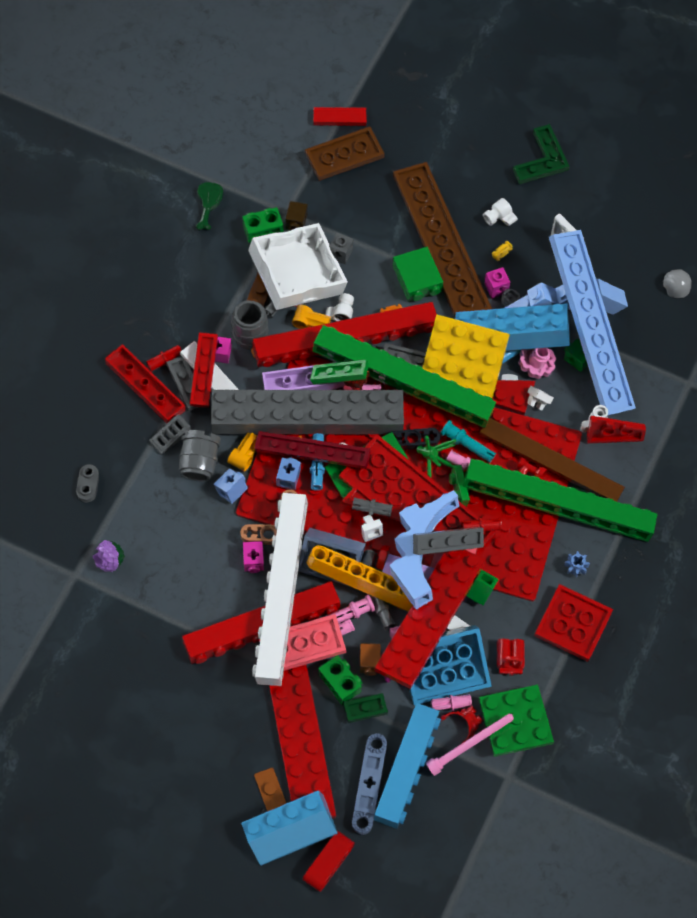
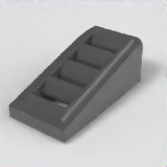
[149,414,191,455]

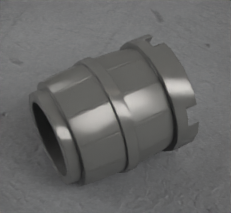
[231,300,269,350]
[179,430,221,481]

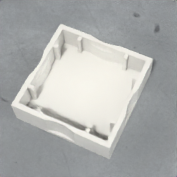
[248,223,347,310]

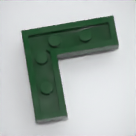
[513,124,570,185]

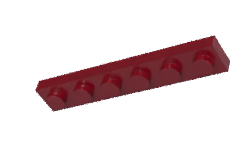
[254,431,371,469]

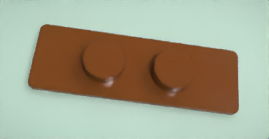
[254,768,287,812]

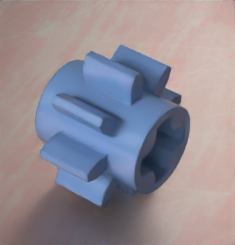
[564,551,590,577]

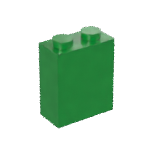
[393,246,443,302]

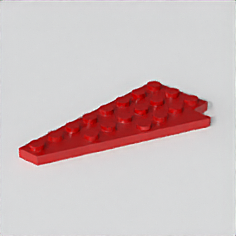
[339,434,496,545]

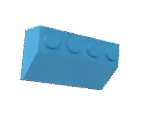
[242,791,338,866]

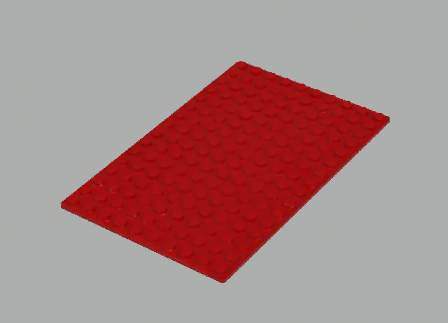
[236,356,582,601]

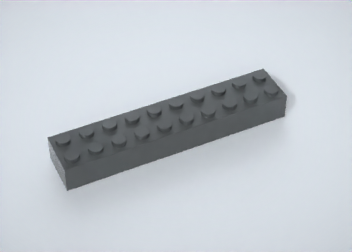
[211,390,404,434]

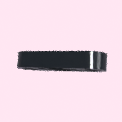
[388,428,440,450]

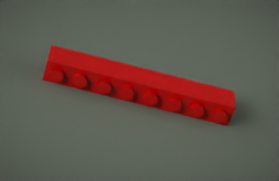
[182,581,340,664]

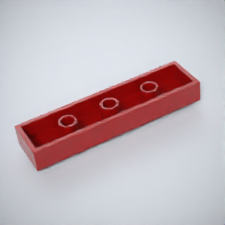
[105,344,186,423]

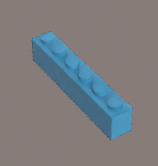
[374,703,441,829]

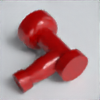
[517,458,547,480]

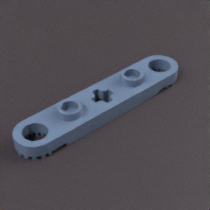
[352,733,387,835]

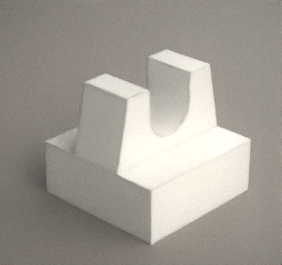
[527,386,554,410]
[361,515,383,542]

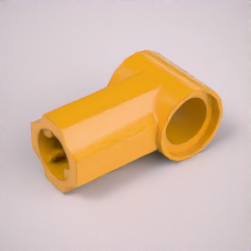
[292,305,331,329]
[227,433,258,472]

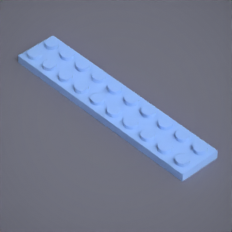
[549,230,636,416]

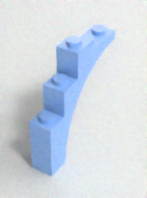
[505,279,628,314]
[390,490,459,609]

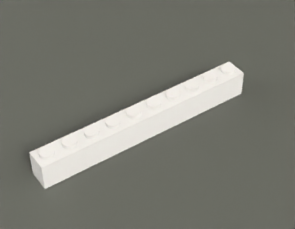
[252,493,308,686]

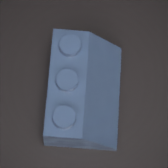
[298,528,366,586]

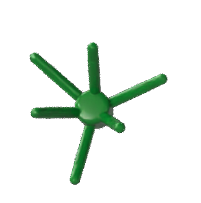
[417,436,456,478]

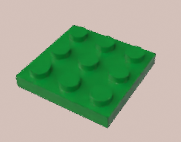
[479,685,554,757]

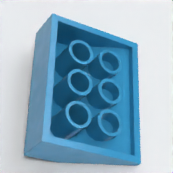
[409,625,492,705]

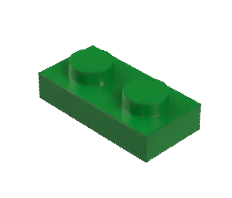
[449,465,470,507]

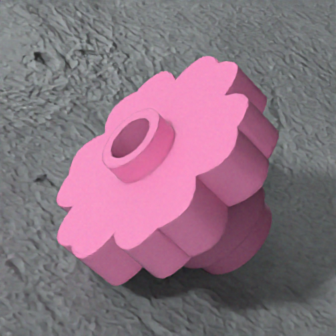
[518,348,556,379]

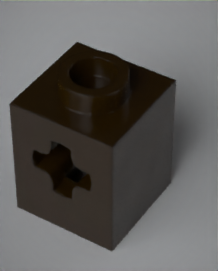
[285,201,308,230]

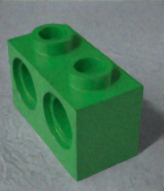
[242,207,284,243]
[318,655,362,705]

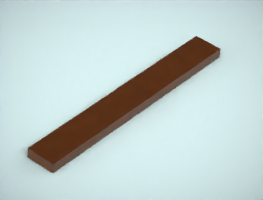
[479,418,625,502]

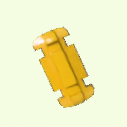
[492,241,513,261]

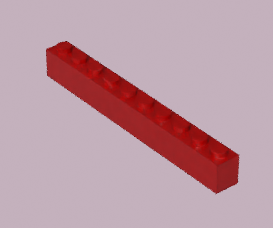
[252,302,437,367]

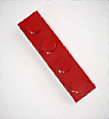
[190,333,218,408]

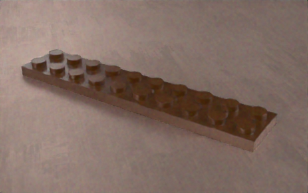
[393,162,492,317]

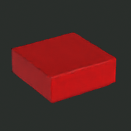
[376,545,390,570]

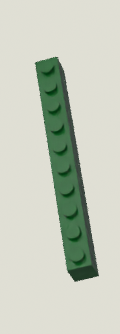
[312,325,496,428]
[463,459,657,542]

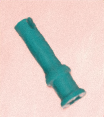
[440,420,496,464]

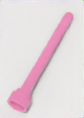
[426,714,514,776]

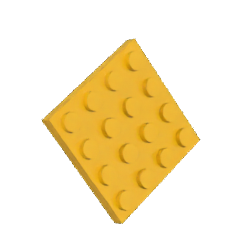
[422,314,510,399]

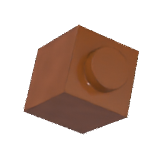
[360,644,381,676]

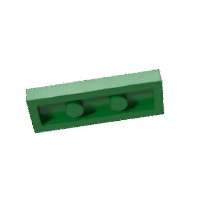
[310,360,369,384]

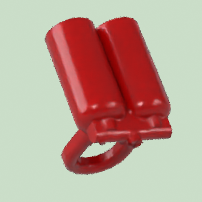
[497,638,525,676]

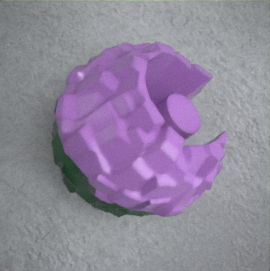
[93,540,125,572]

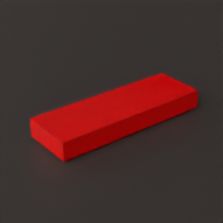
[313,107,366,126]

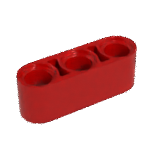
[302,831,355,892]

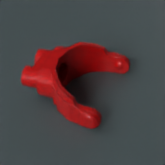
[440,705,484,745]

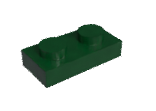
[343,693,388,723]

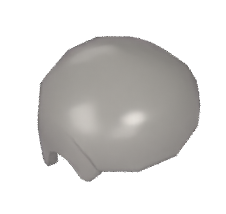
[663,269,691,298]

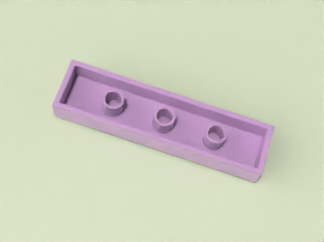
[262,362,359,390]

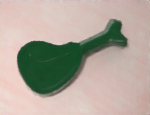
[196,182,223,230]

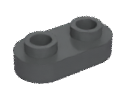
[76,464,99,503]

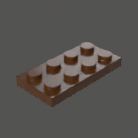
[305,127,384,181]

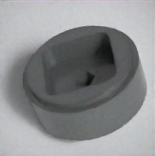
[501,289,520,306]

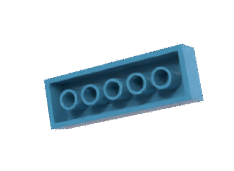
[455,303,570,351]

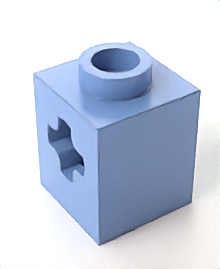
[276,458,301,490]
[214,468,248,504]

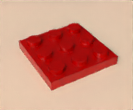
[534,584,613,662]

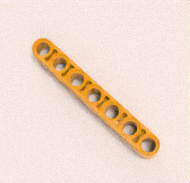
[307,545,412,612]

